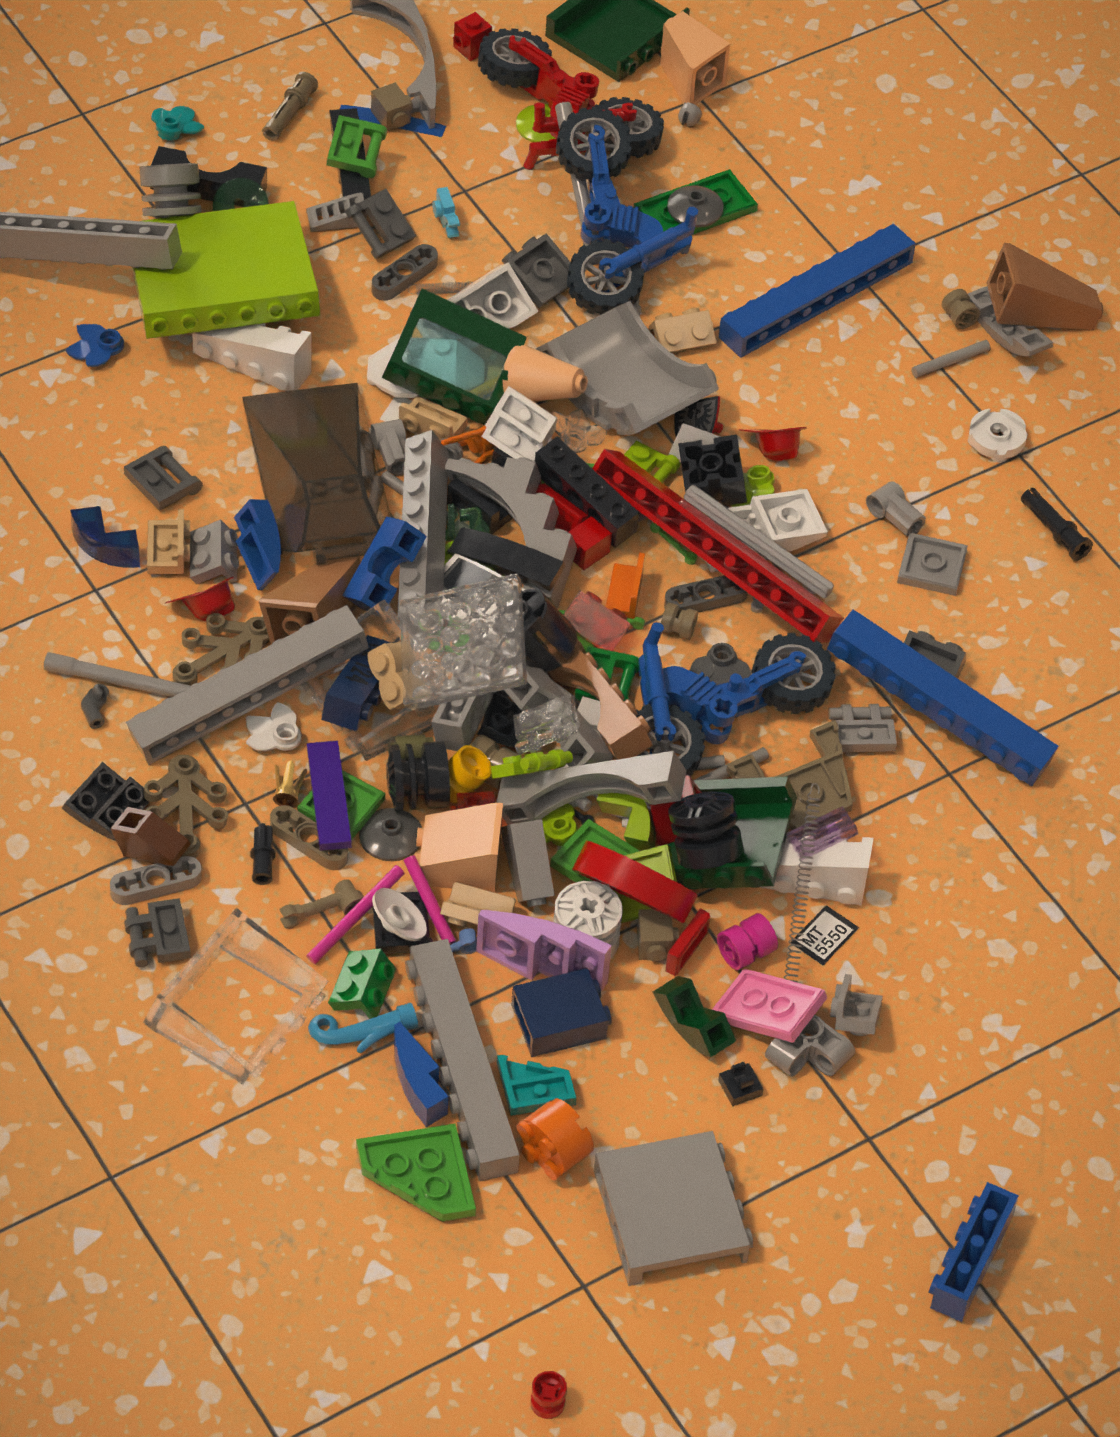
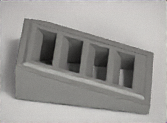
[306,193,367,232]

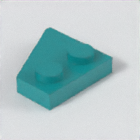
[497,1055,576,1116]

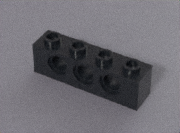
[535,436,639,548]

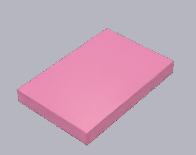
[712,968,827,1043]

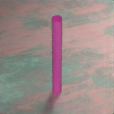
[306,865,405,964]

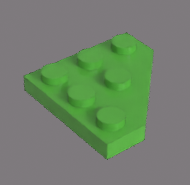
[356,1123,476,1221]

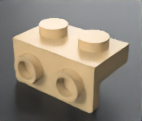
[649,308,717,353]
[399,396,467,440]
[147,509,190,574]
[440,882,516,926]

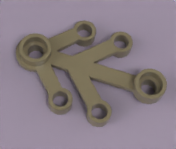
[173,613,270,686]
[144,755,228,858]

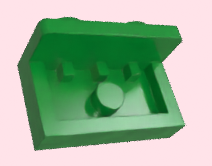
[328,949,396,1019]

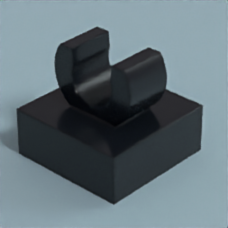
[718,1062,763,1106]

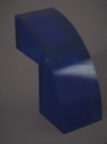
[70,506,140,568]

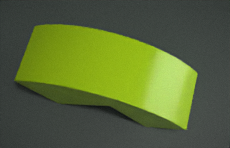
[596,793,656,851]

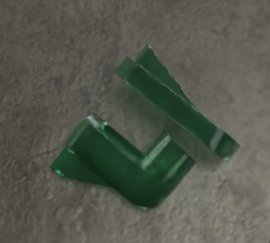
[445,503,490,541]

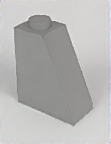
[501,819,555,907]

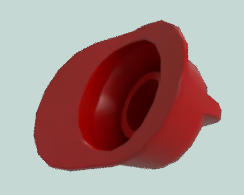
[739,427,807,461]
[165,577,235,621]

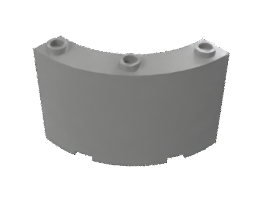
[536,301,719,435]

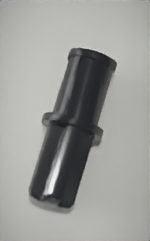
[250,823,276,885]

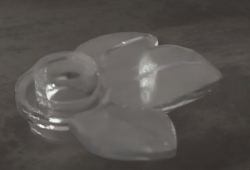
[552,408,607,453]

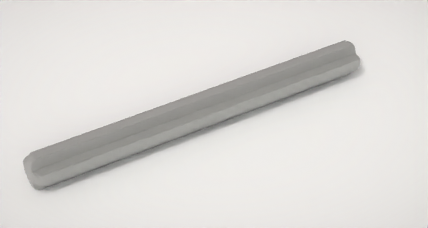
[684,485,834,598]

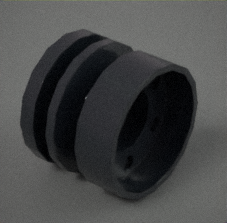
[386,741,450,811]
[668,792,744,869]

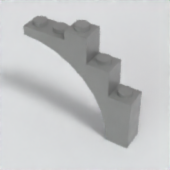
[444,457,577,609]

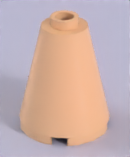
[503,345,588,402]

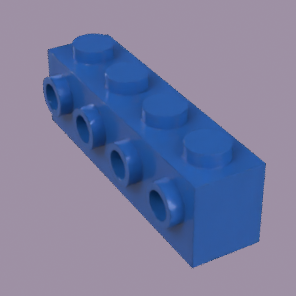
[928,1182,1019,1322]

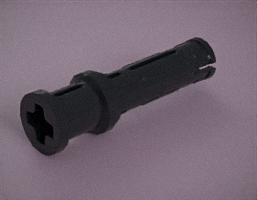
[1021,488,1093,561]

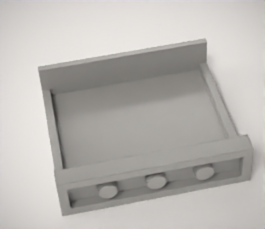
[594,1131,753,1286]

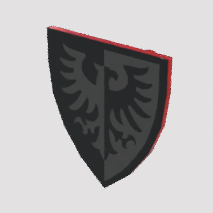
[674,396,723,437]

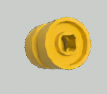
[448,745,492,804]

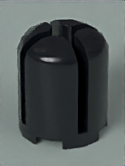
[491,586,578,672]

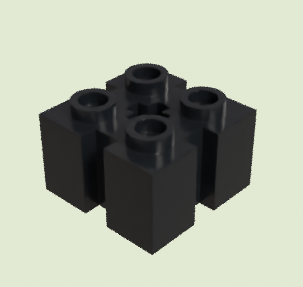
[678,434,747,506]

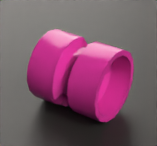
[717,913,778,970]

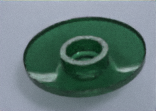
[213,178,269,211]

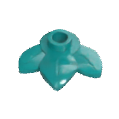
[151,106,204,140]

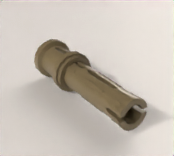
[262,72,318,141]

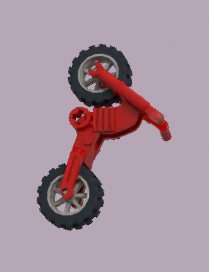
[478,28,664,170]

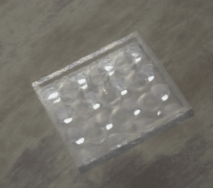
[400,573,527,711]

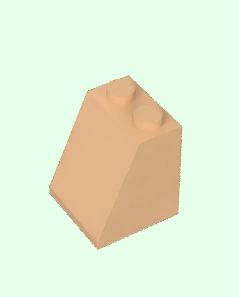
[660,11,730,105]
[414,803,503,892]

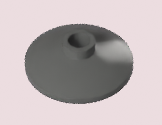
[667,186,723,227]
[359,808,422,861]

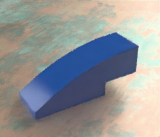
[234,499,281,590]
[394,1021,449,1127]

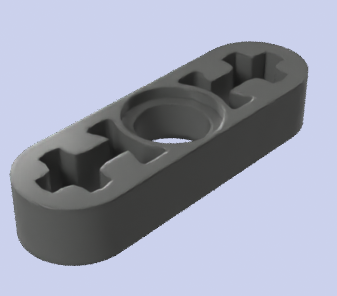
[371,244,438,301]
[664,575,748,612]

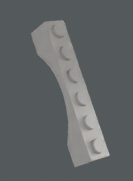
[496,751,686,825]

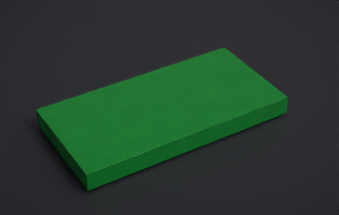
[634,169,758,235]

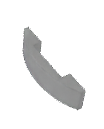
[968,286,1053,356]

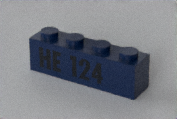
[321,635,391,731]

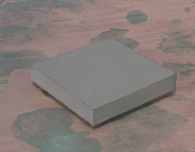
[897,533,968,596]

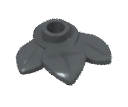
[690,643,751,685]

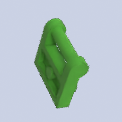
[326,115,387,178]

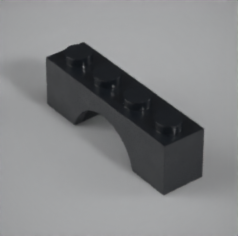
[150,146,267,207]

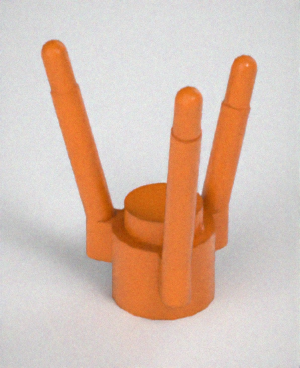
[441,425,495,464]

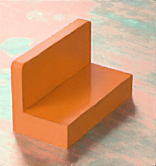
[605,552,645,619]

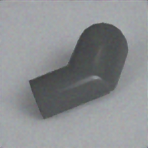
[81,684,109,729]

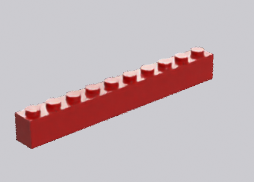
[592,449,844,643]

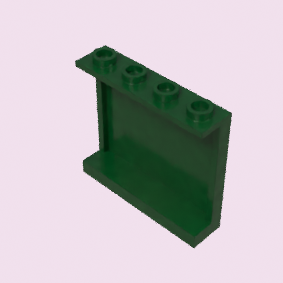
[545,0,690,82]

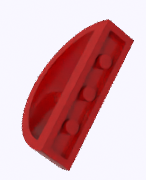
[572,840,698,924]

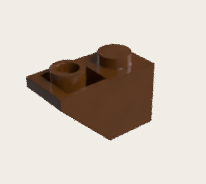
[110,807,191,866]

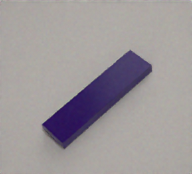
[307,740,352,851]

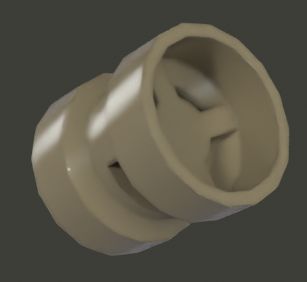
[942,289,980,329]
[661,602,698,640]

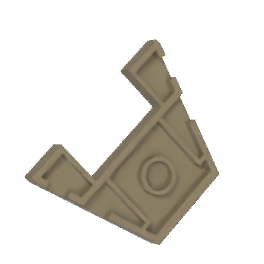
[726,720,853,834]

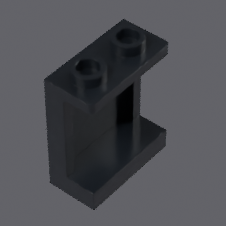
[447,448,540,534]

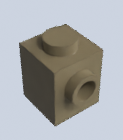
[371,82,413,131]
[637,909,679,961]

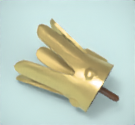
[273,761,307,807]

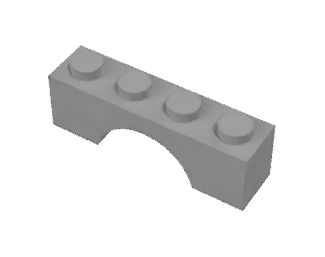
[503,666,614,767]

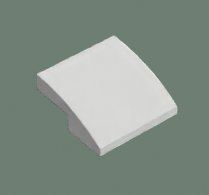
[481,386,558,462]

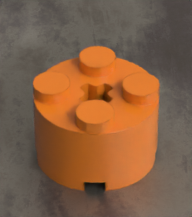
[516,1098,594,1181]

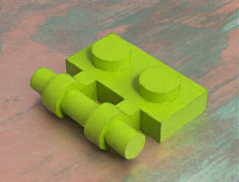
[491,749,573,779]

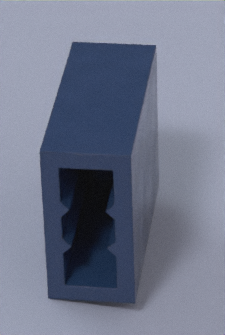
[511,968,612,1057]

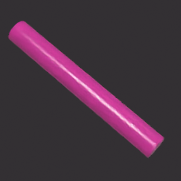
[403,855,456,945]

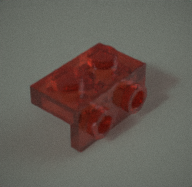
[563,590,631,651]

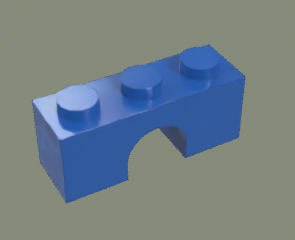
[342,516,427,616]

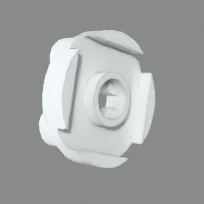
[968,409,1027,463]

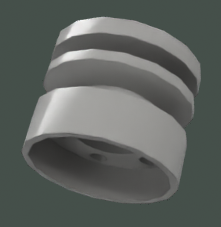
[139,163,202,218]

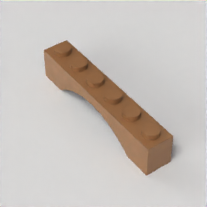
[544,640,653,760]

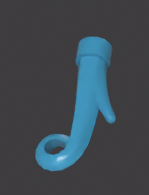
[308,1003,419,1053]

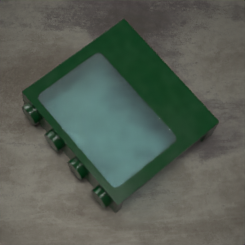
[381,288,527,425]

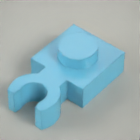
[432,187,460,238]

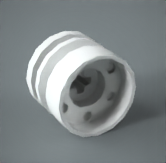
[553,881,622,959]

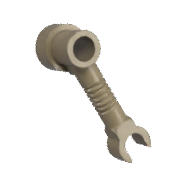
[279,880,364,929]

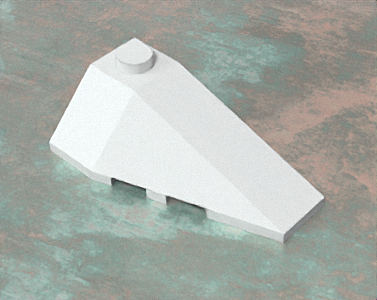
[415,262,539,341]

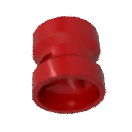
[530,1371,567,1419]

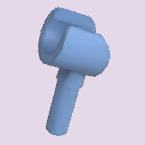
[450,928,477,954]

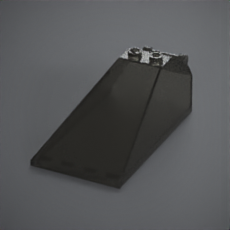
[242,383,391,565]

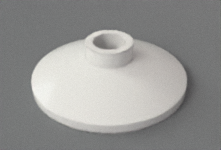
[372,888,427,941]

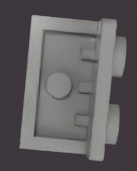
[190,519,239,584]
[830,974,883,1036]

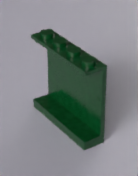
[665,777,797,890]

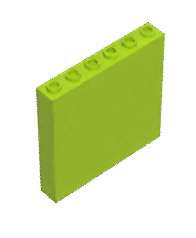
[132,201,320,339]

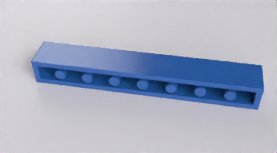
[719,223,916,358]
[827,609,1059,786]

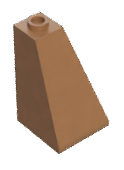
[986,243,1103,330]
[259,554,361,645]

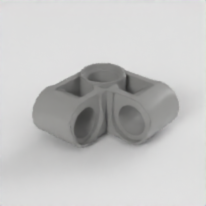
[765,1015,855,1077]

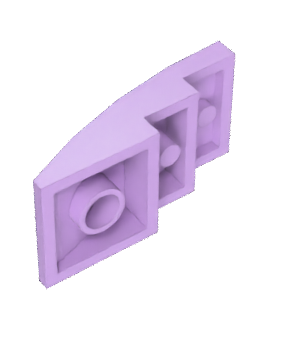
[476,910,612,991]

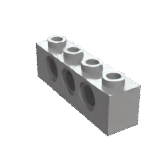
[432,633,508,751]

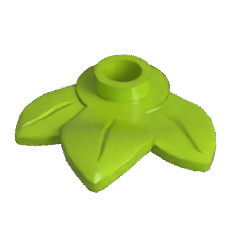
[730,465,775,507]
[542,803,577,846]

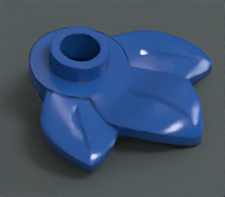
[66,324,124,367]

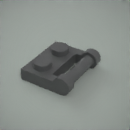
[345,188,416,259]
[124,446,203,510]

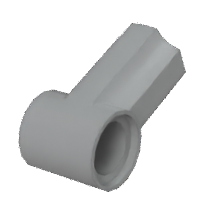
[371,419,406,476]
[866,481,926,536]

